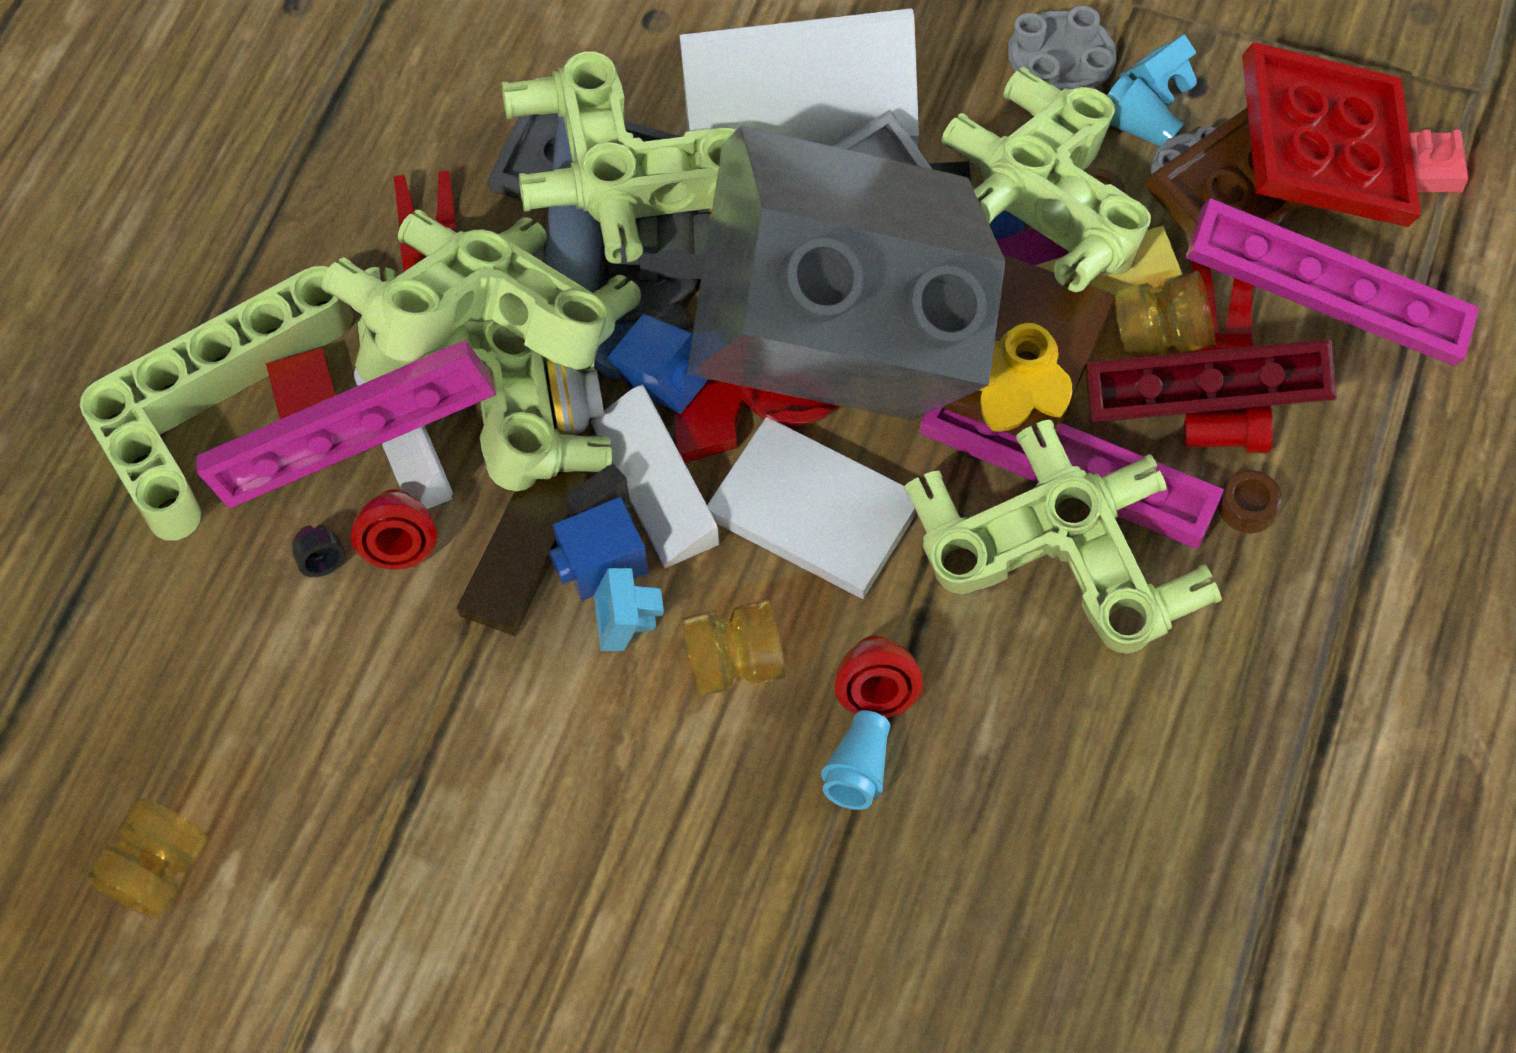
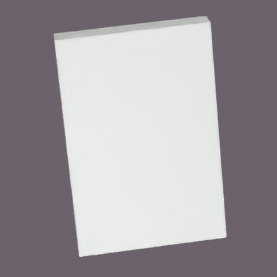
[707,417,917,599]

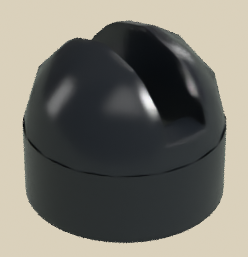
[292,525,345,577]

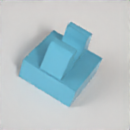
[1119,34,1197,105]
[594,568,664,651]

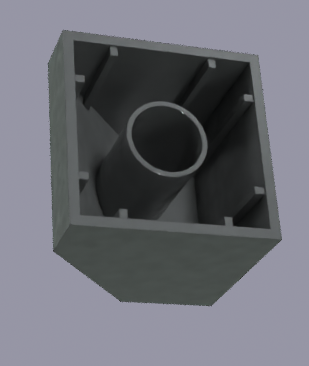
[687,125,1005,420]

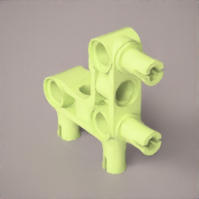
[502,51,735,264]
[941,67,1151,292]
[322,210,641,370]
[355,267,612,491]
[904,420,1222,654]

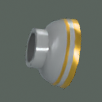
[546,358,604,436]

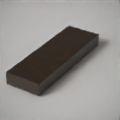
[456,471,589,636]

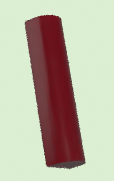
[1086,339,1337,423]

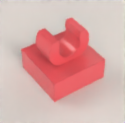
[1410,130,1468,192]

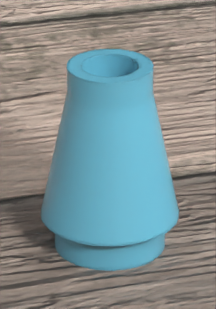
[1107,74,1186,147]
[821,711,891,810]

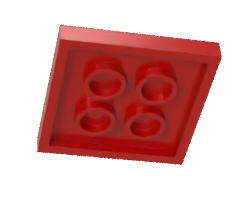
[1242,42,1421,227]

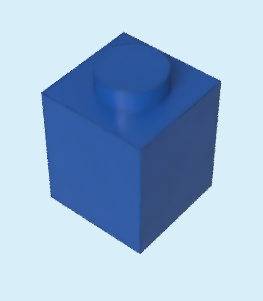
[608,314,708,414]
[549,497,649,601]

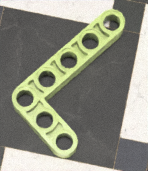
[80,266,354,540]

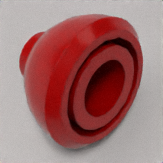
[351,489,437,570]
[835,635,923,718]

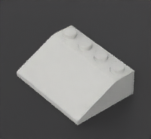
[680,8,919,148]

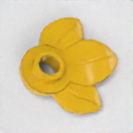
[979,323,1072,432]

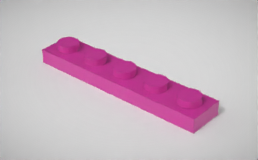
[1185,198,1480,366]
[197,339,496,509]
[920,408,1224,549]

